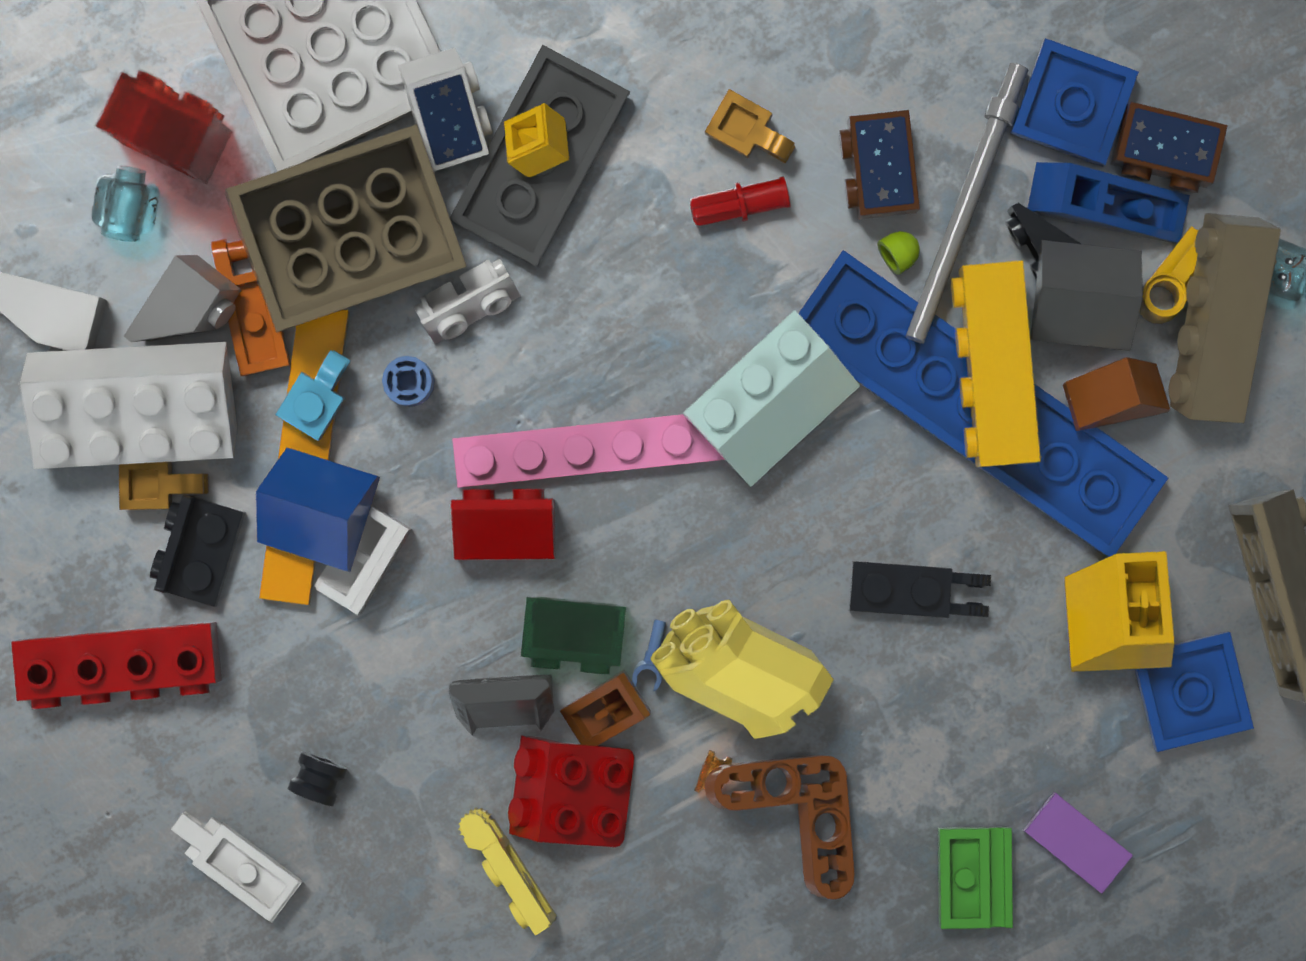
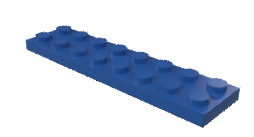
[798,250,1169,558]

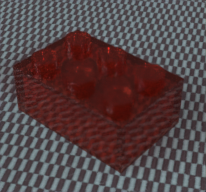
[95,69,232,185]

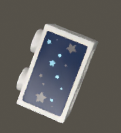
[398,47,492,172]

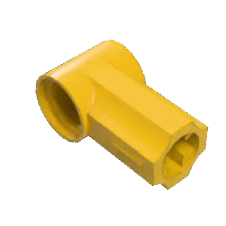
[1139,226,1199,324]

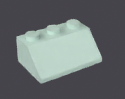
[683,310,860,487]

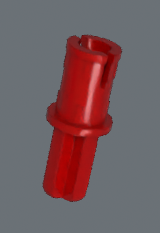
[690,177,791,226]

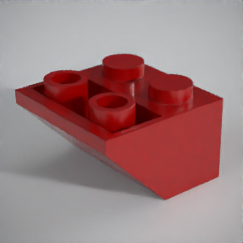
[451,489,555,560]

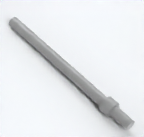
[906,63,1028,343]

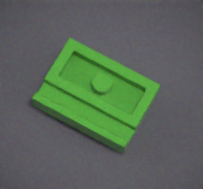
[938,827,1013,929]

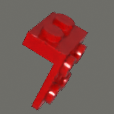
[508,736,634,847]

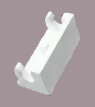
[314,505,412,615]

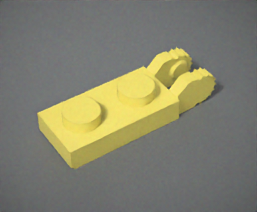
[458,807,557,936]

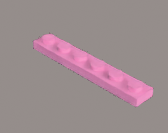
[452,414,725,488]

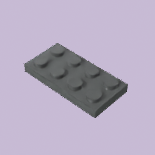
[450,44,630,267]

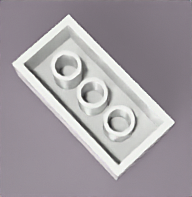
[20,342,237,469]

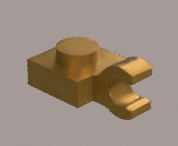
[705,89,795,164]
[119,462,209,510]

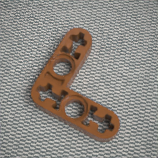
[705,755,855,899]

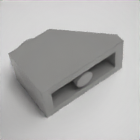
[124,255,241,342]

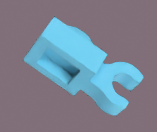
[275,350,351,441]

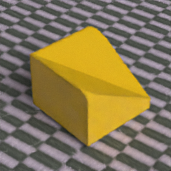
[504,103,569,177]

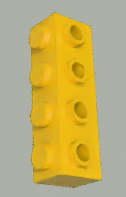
[951,260,1041,467]

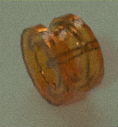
[694,749,733,793]

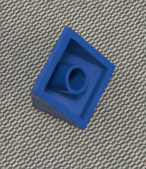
[256,448,380,572]

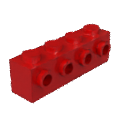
[11,622,222,709]

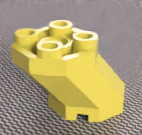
[651,600,834,739]

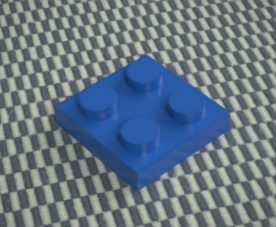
[1010,38,1139,167]
[1135,631,1254,752]

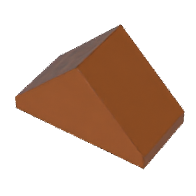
[1063,357,1170,431]
[560,669,651,746]

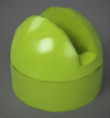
[877,231,920,275]

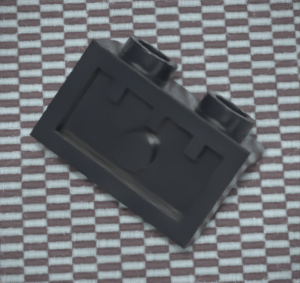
[150,495,245,607]

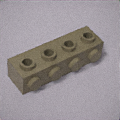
[1168,213,1281,423]

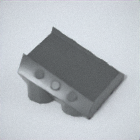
[448,674,555,736]

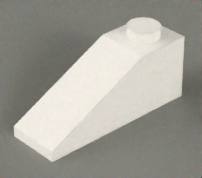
[0,272,107,351]

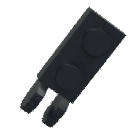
[849,561,991,618]

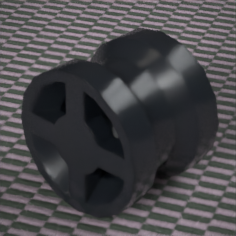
[287,751,348,806]

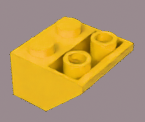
[1064,551,1174,672]

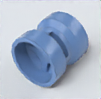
[382,356,435,407]

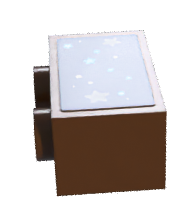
[1110,102,1228,193]
[839,110,920,219]

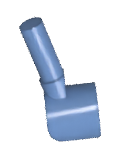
[632,620,666,691]

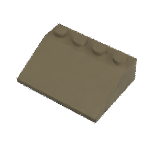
[225,124,467,333]
[1228,489,1306,703]

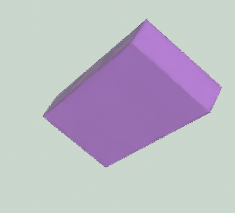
[1023,792,1133,894]

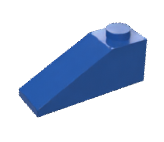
[1027,162,1190,243]

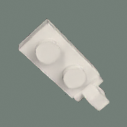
[171,811,303,923]

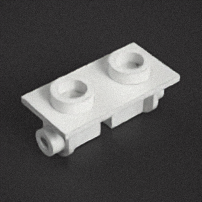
[414,259,521,344]

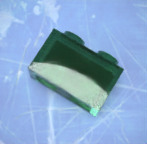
[521,595,627,674]

